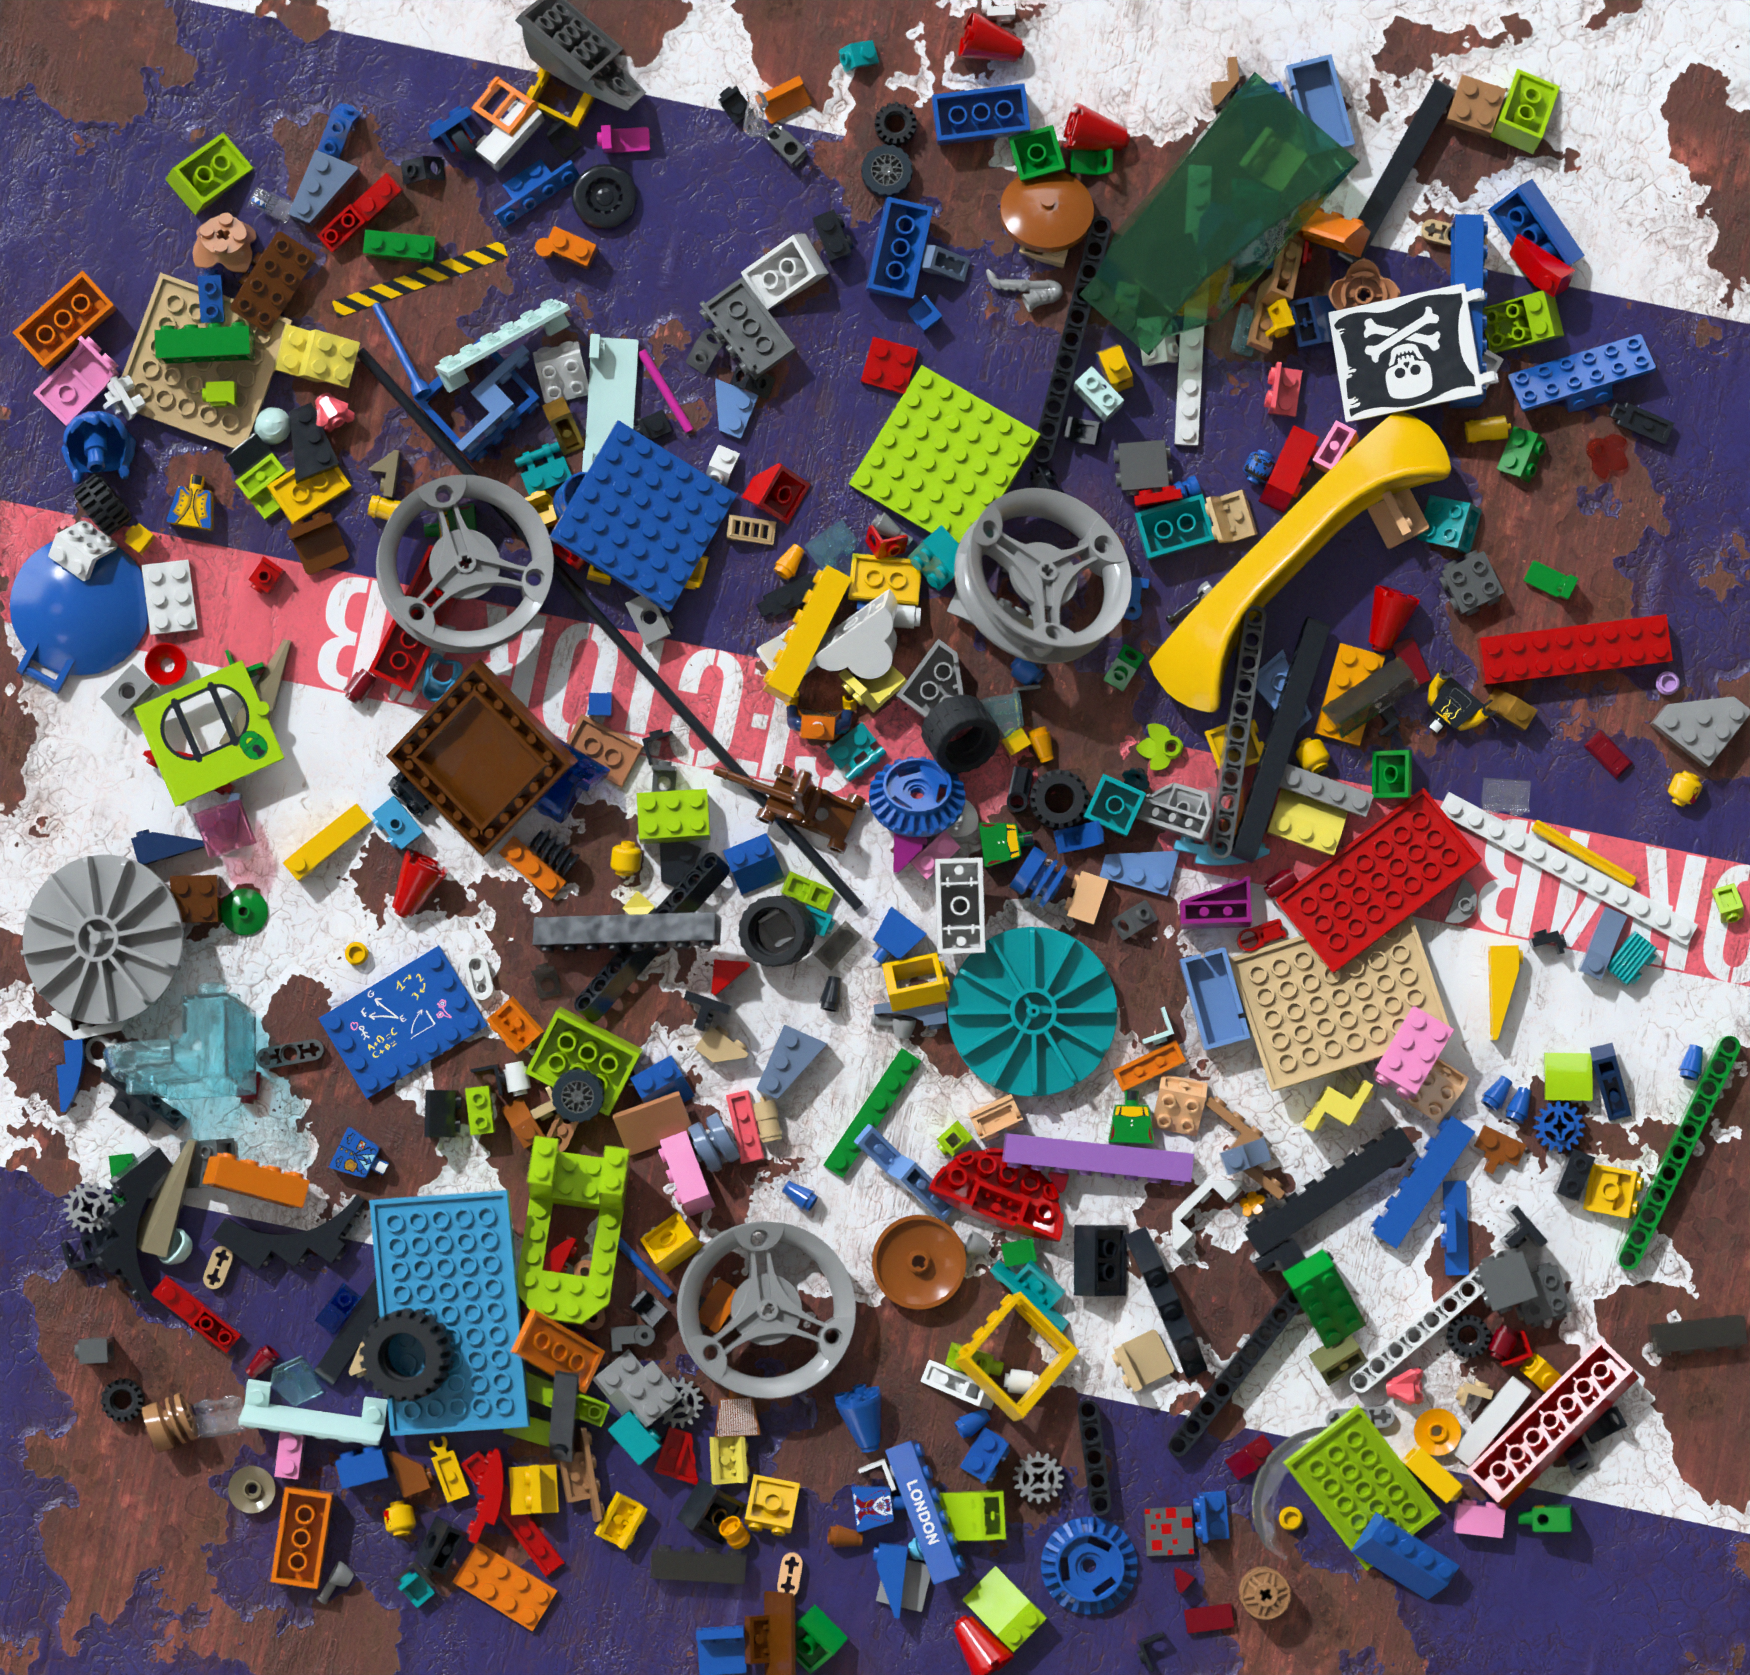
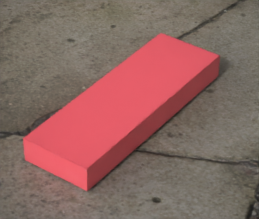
[726,1090,765,1164]

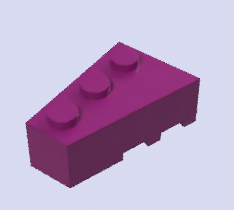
[1179,876,1252,929]

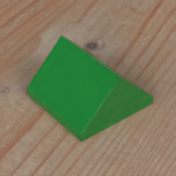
[1008,125,1066,181]
[1372,750,1412,799]

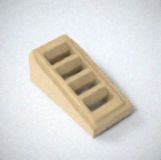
[727,515,776,545]

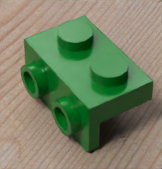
[1497,426,1546,483]

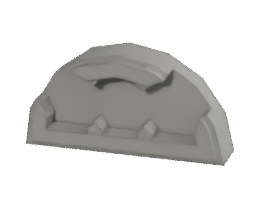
[1444,879,1477,924]

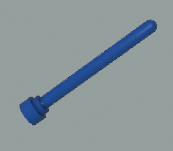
[373,303,431,400]

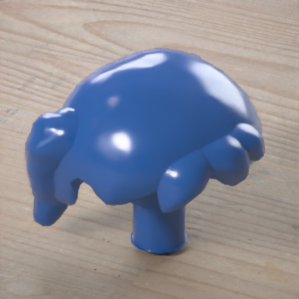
[61,411,136,485]

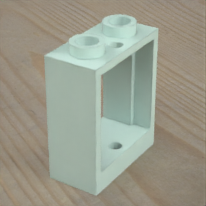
[1073,366,1124,423]

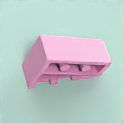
[658,1131,716,1217]

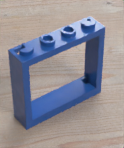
[413,335,541,463]

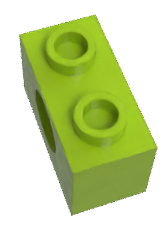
[465,1086,496,1135]

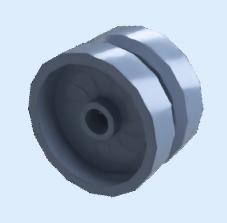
[688,1112,741,1173]

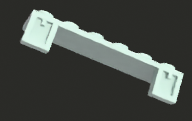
[435,299,570,393]
[582,334,639,472]
[238,1379,388,1446]

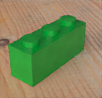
[363,230,438,264]

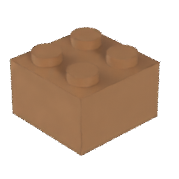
[1445,74,1506,138]

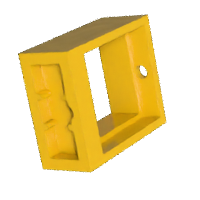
[526,67,595,131]
[882,952,950,1012]
[1401,1444,1463,1503]

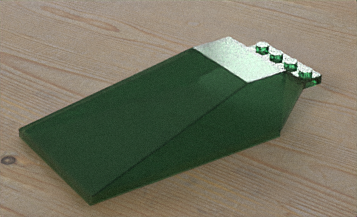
[1079,72,1359,356]

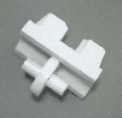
[103,375,146,421]

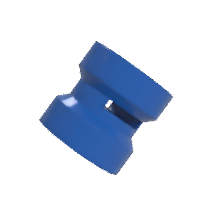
[1172,475,1202,499]

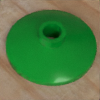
[221,888,268,935]

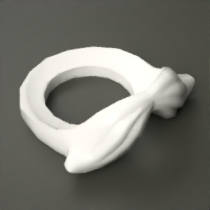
[85,1035,120,1072]

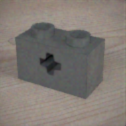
[75,1336,114,1364]

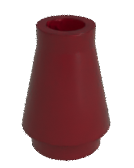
[245,1344,280,1379]

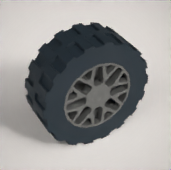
[861,144,913,198]
[551,1068,605,1123]

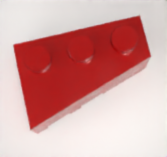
[1258,425,1319,513]

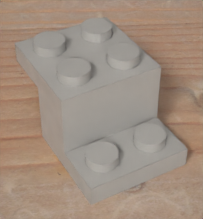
[593,1349,682,1427]

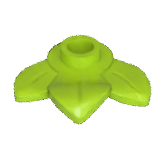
[1136,723,1183,770]

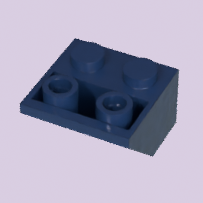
[1288,295,1336,351]

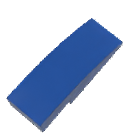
[56,1039,86,1112]

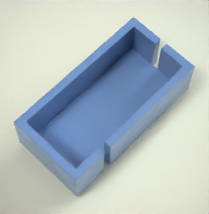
[1284,54,1355,160]
[1179,947,1250,1051]

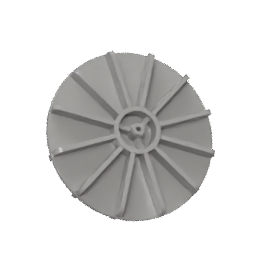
[20,855,186,1024]

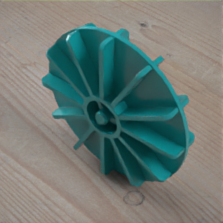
[948,927,1117,1096]

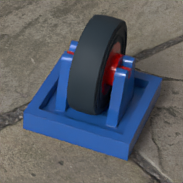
[427,105,477,162]

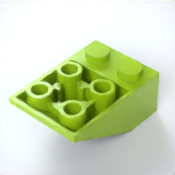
[1483,290,1564,354]
[939,1489,1006,1541]

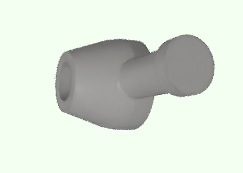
[871,1014,916,1039]
[964,1231,989,1276]
[317,1561,354,1604]

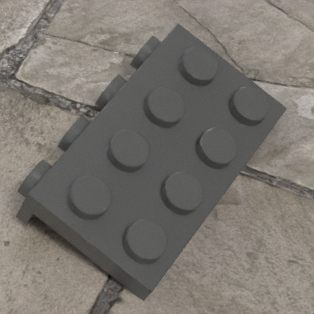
[699,277,797,380]

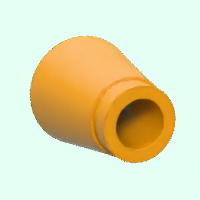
[774,544,805,580]
[1028,726,1054,763]

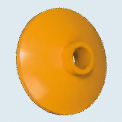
[1414,1408,1461,1456]

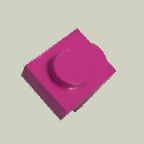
[597,125,650,154]

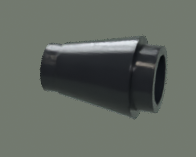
[819,976,842,1012]

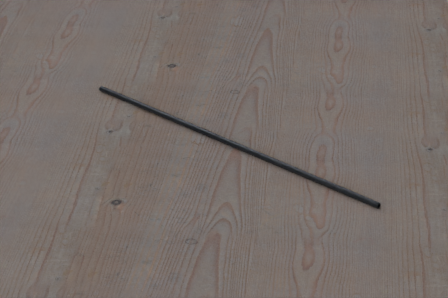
[357,348,864,911]

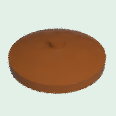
[1000,171,1094,253]
[872,1215,966,1309]

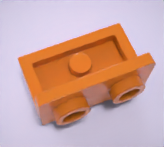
[486,996,544,1054]

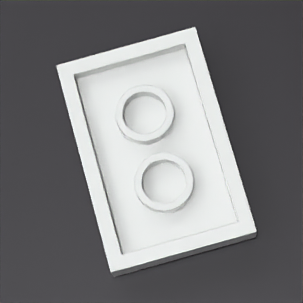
[142,560,197,635]

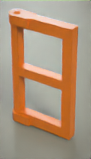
[472,77,538,136]

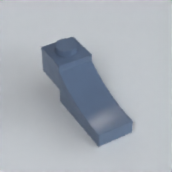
[1577,907,1627,980]
[873,1002,947,1030]

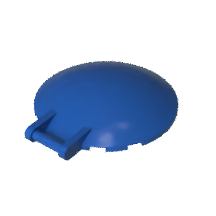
[10,541,149,694]

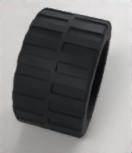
[921,695,1000,773]
[738,895,816,967]

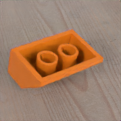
[1283,205,1371,257]

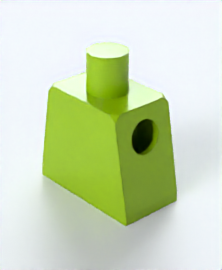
[945,1342,1004,1376]

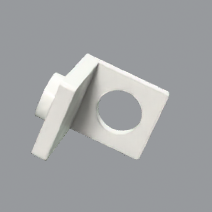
[858,1458,896,1491]

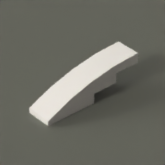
[1451,1376,1531,1467]

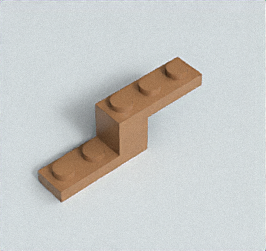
[1247,231,1305,353]
[1205,1096,1285,1200]

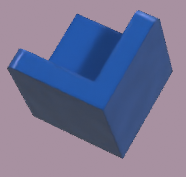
[907,295,942,333]
[588,692,613,717]

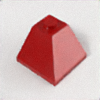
[742,463,811,525]

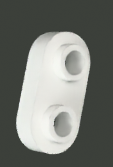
[464,954,494,1000]

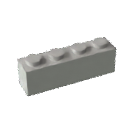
[1279,764,1374,818]

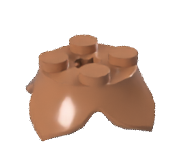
[193,213,256,273]
[1329,258,1401,310]

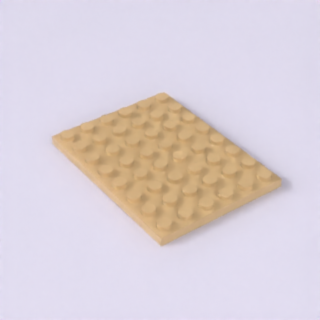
[1229,915,1450,1092]

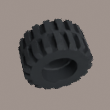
[73,473,132,536]
[1030,769,1089,829]

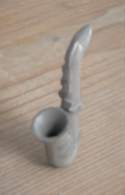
[986,269,1063,313]

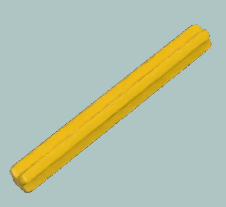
[1531,820,1637,888]

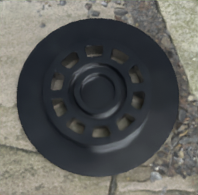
[572,164,637,229]

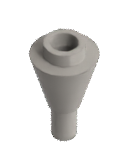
[871,512,913,546]

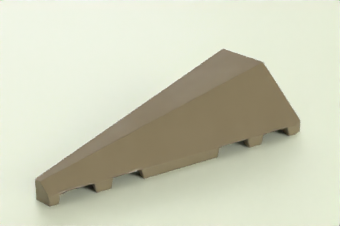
[219,639,292,745]
[136,1138,198,1257]

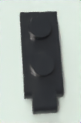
[1608,402,1674,445]
[756,573,815,617]

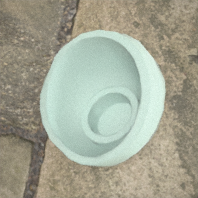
[253,407,291,445]
[158,1228,192,1265]

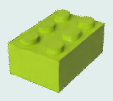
[637,789,711,844]

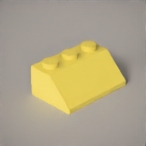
[1265,789,1347,856]

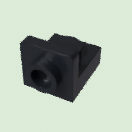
[718,86,754,125]
[635,409,672,441]

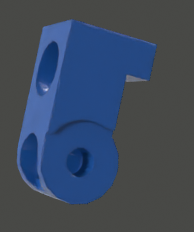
[1123,577,1149,621]

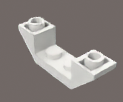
[46,1010,132,1040]
[1172,1180,1243,1251]

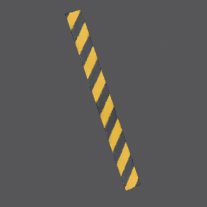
[332,240,508,318]

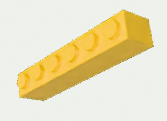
[763,565,852,703]

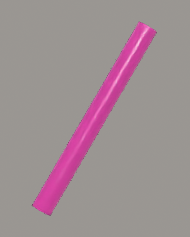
[638,349,694,433]

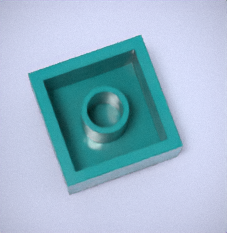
[908,525,959,591]
[1083,774,1146,837]
[608,1409,662,1465]

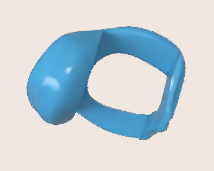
[422,653,463,702]

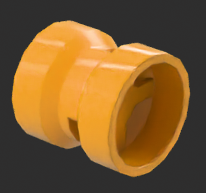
[719,1516,750,1549]

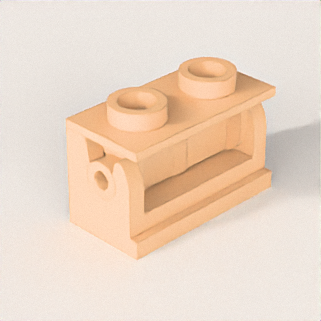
[1064,871,1108,925]
[968,1094,1023,1141]

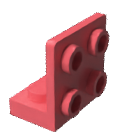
[1264,362,1302,418]

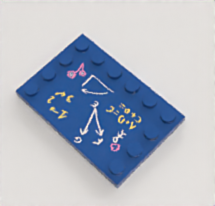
[318,945,488,1099]

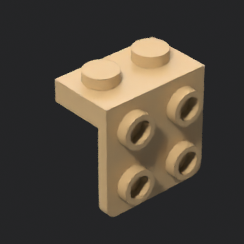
[1205,489,1257,543]
[1111,1329,1174,1392]

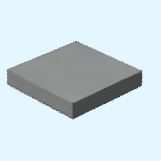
[876,1559,930,1612]

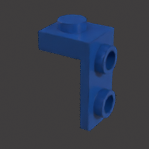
[317,103,361,159]
[197,269,225,323]
[1053,820,1104,854]

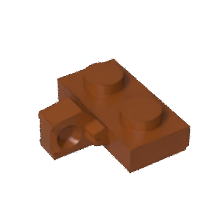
[1474,1125,1527,1174]

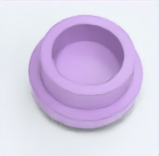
[1656,671,1680,695]

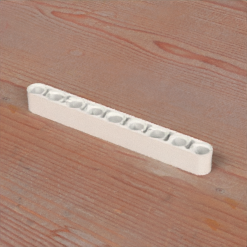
[1348,1248,1507,1393]

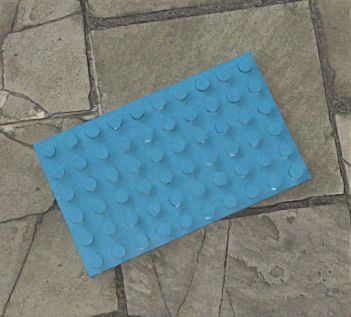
[369,1189,530,1436]

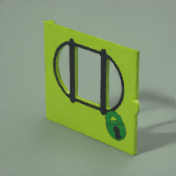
[133,660,285,807]

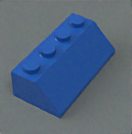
[1487,179,1585,266]
[865,197,933,299]
[1351,1512,1459,1600]

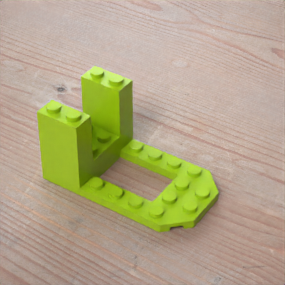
[517,1136,630,1325]

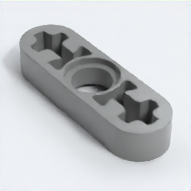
[1325,1405,1395,1428]

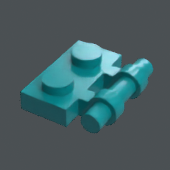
[514,442,572,496]
[825,722,886,782]

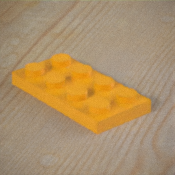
[1314,643,1385,746]

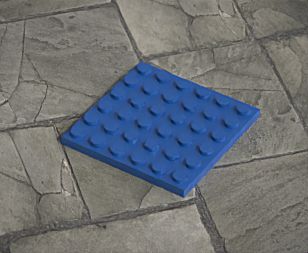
[549,420,737,612]

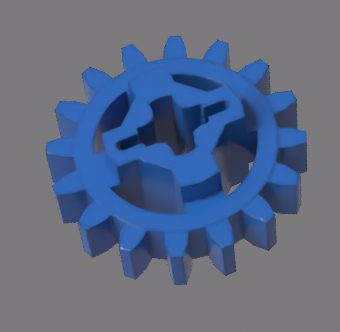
[1532,1101,1585,1152]

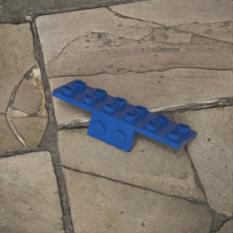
[1508,334,1656,413]

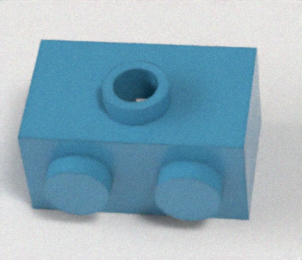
[372,795,425,850]

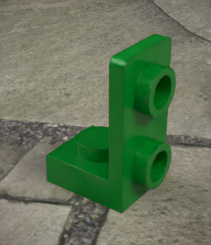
[1524,560,1579,601]

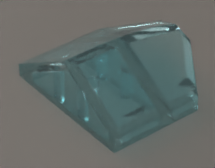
[980,693,1024,739]
[270,1355,323,1406]

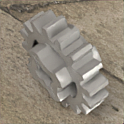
[63,1182,115,1233]
[660,1377,704,1428]
[1013,1451,1064,1504]

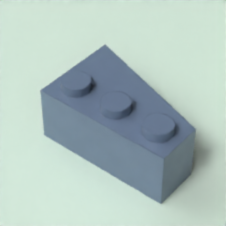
[288,150,361,227]
[756,1025,828,1099]

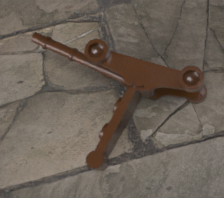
[713,764,866,854]

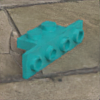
[990,1260,1069,1332]

